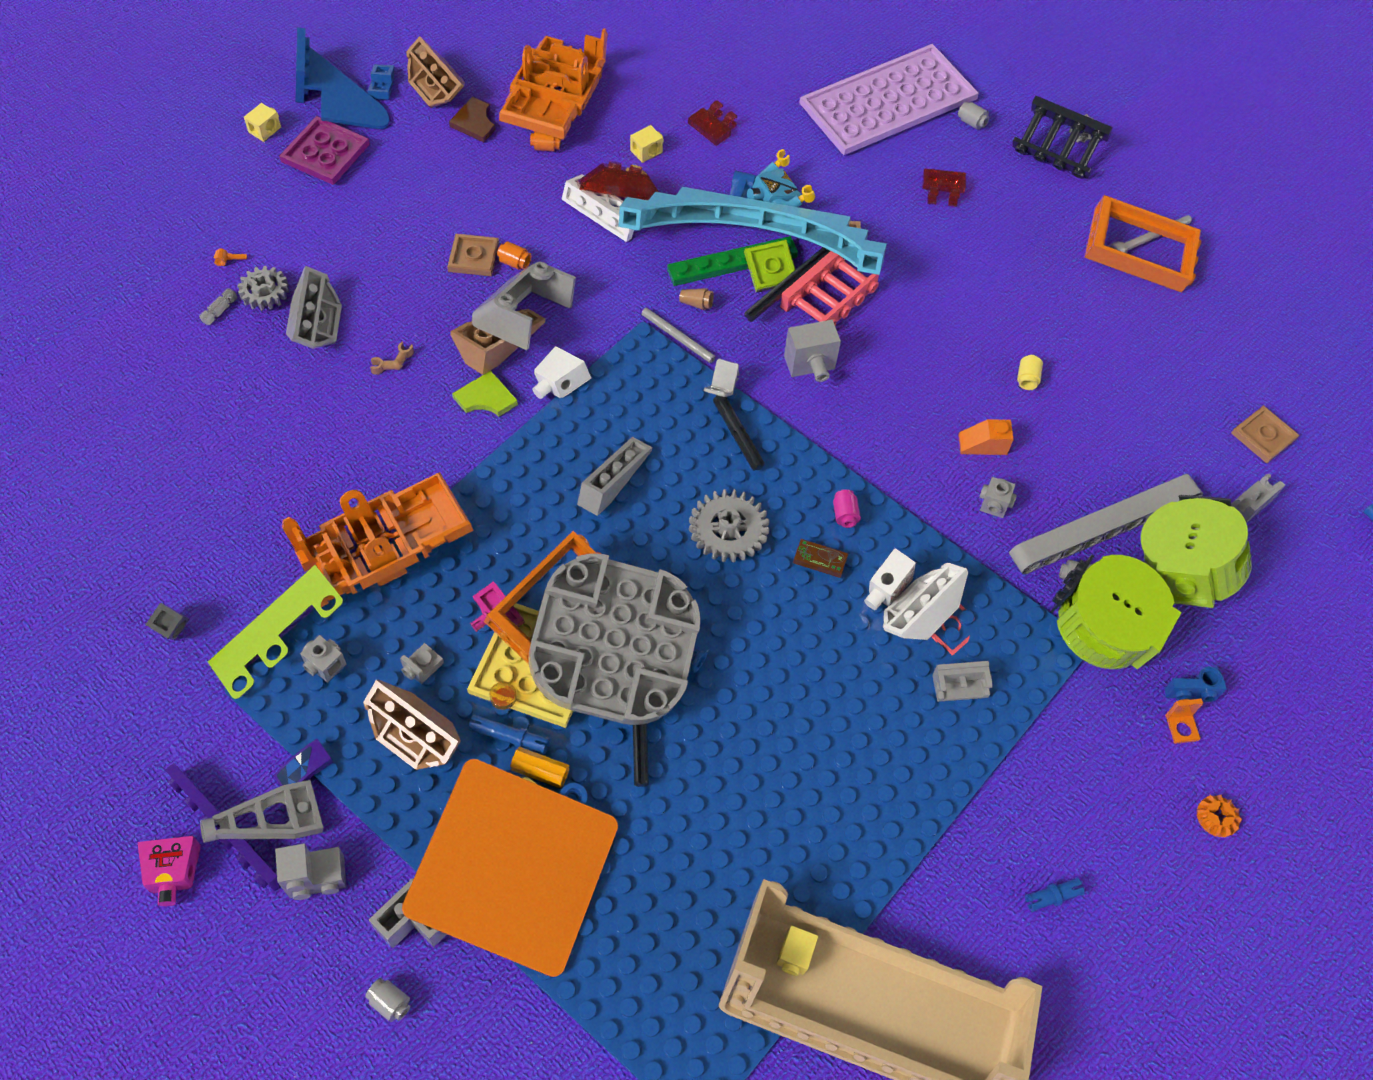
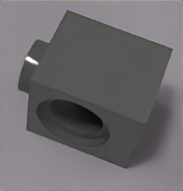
[145,603,189,641]

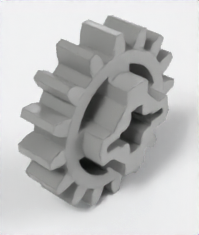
[237,266,289,311]

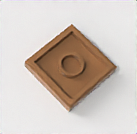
[447,234,499,276]
[1231,405,1299,463]

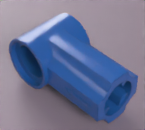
[729,170,756,198]

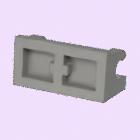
[1231,474,1285,523]
[932,661,992,702]

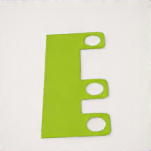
[208,565,343,699]

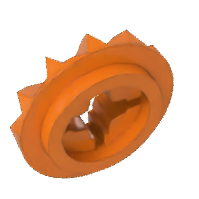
[1197,794,1242,837]

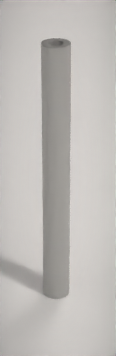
[642,308,716,363]

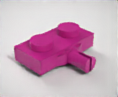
[470,581,525,632]

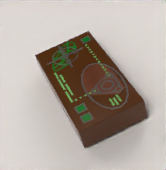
[793,539,848,578]

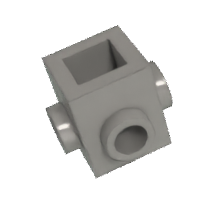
[979,477,1017,518]
[300,635,346,683]

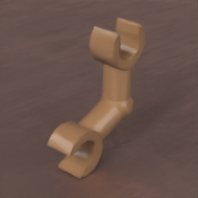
[370,341,414,375]

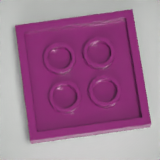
[279,116,370,185]

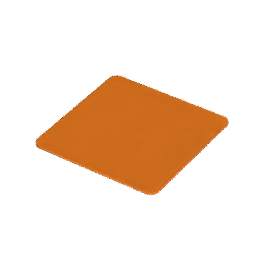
[402,759,618,977]

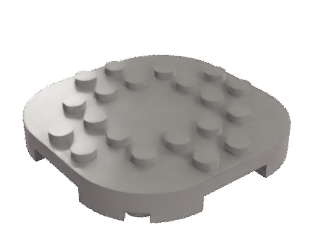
[528,553,700,725]

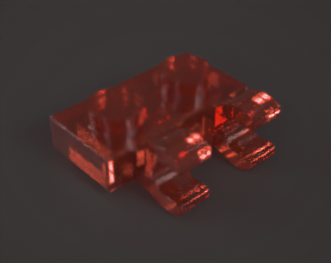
[688,100,737,146]
[922,168,966,207]

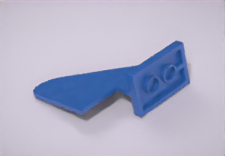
[295,27,389,129]

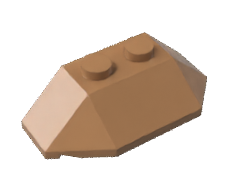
[406,36,465,108]
[363,680,461,770]

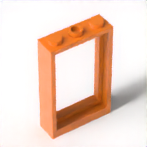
[1084,195,1201,292]
[484,531,601,665]

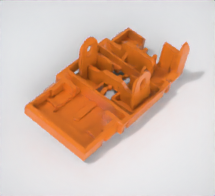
[499,28,608,140]

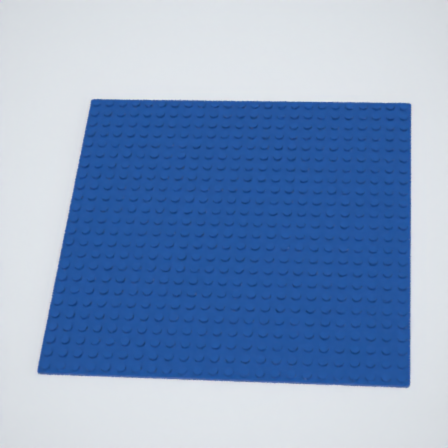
[224,322,1083,1080]

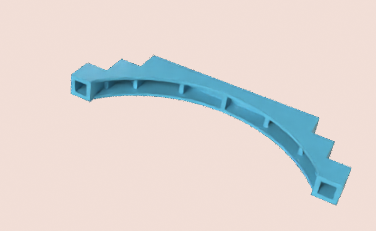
[618,187,887,275]

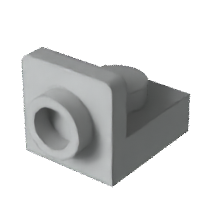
[400,643,444,684]

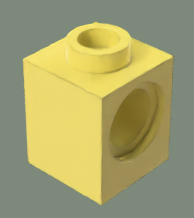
[244,103,281,142]
[630,125,664,163]
[776,925,818,976]

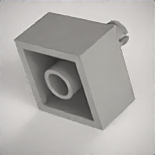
[784,320,841,382]

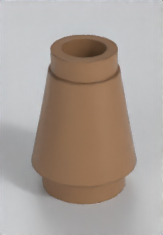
[679,288,714,310]

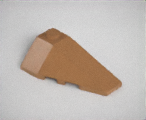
[450,309,545,375]

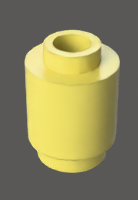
[1017,355,1043,390]

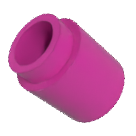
[833,490,861,528]

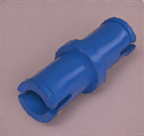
[1025,878,1085,912]

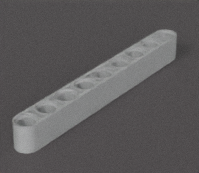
[1009,474,1203,574]

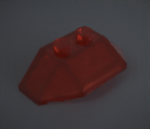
[577,161,659,201]

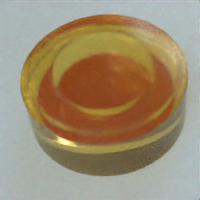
[489,681,517,710]

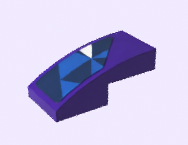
[273,739,333,786]

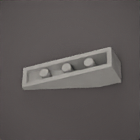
[577,437,653,516]

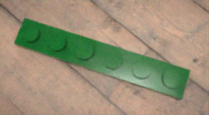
[667,236,798,286]

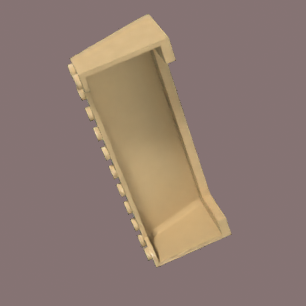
[719,879,1042,1080]

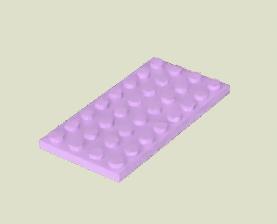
[799,44,979,155]

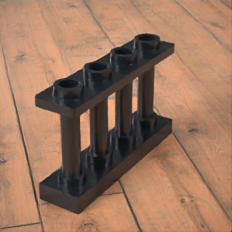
[1013,95,1113,179]

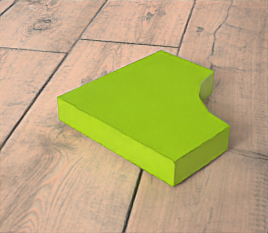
[452,370,518,417]

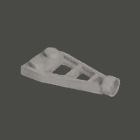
[200,780,323,843]

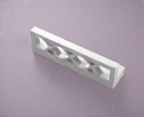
[562,174,634,242]

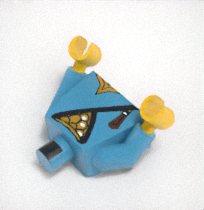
[747,149,815,207]

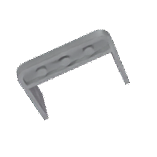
[472,262,576,350]

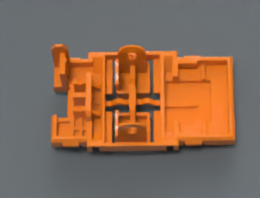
[282,472,474,607]

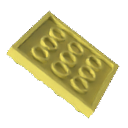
[467,603,573,728]

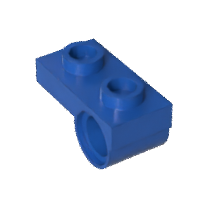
[1165,666,1226,702]

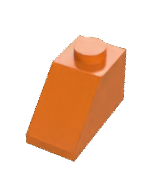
[958,419,1014,455]

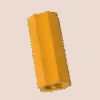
[510,747,570,789]

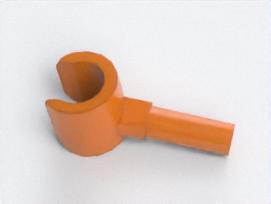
[213,248,247,266]

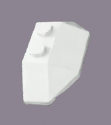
[883,562,968,640]

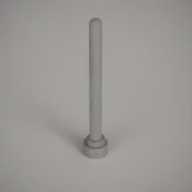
[1108,215,1192,253]

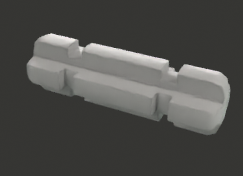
[199,288,237,325]

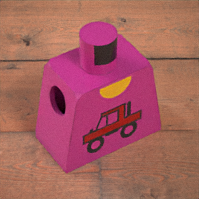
[138,836,200,907]

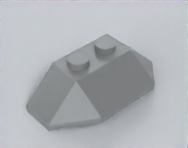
[286,266,342,349]

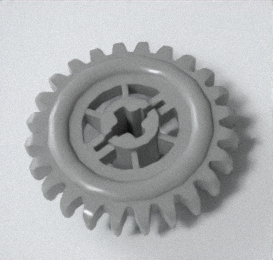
[689,489,769,562]

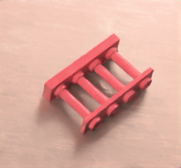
[780,251,879,325]

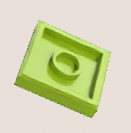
[744,240,795,292]

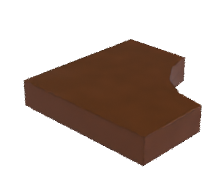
[449,96,495,143]

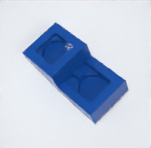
[368,64,395,100]

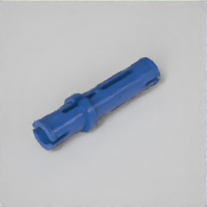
[469,714,550,755]

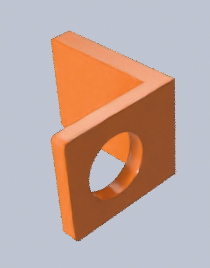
[1165,699,1203,744]

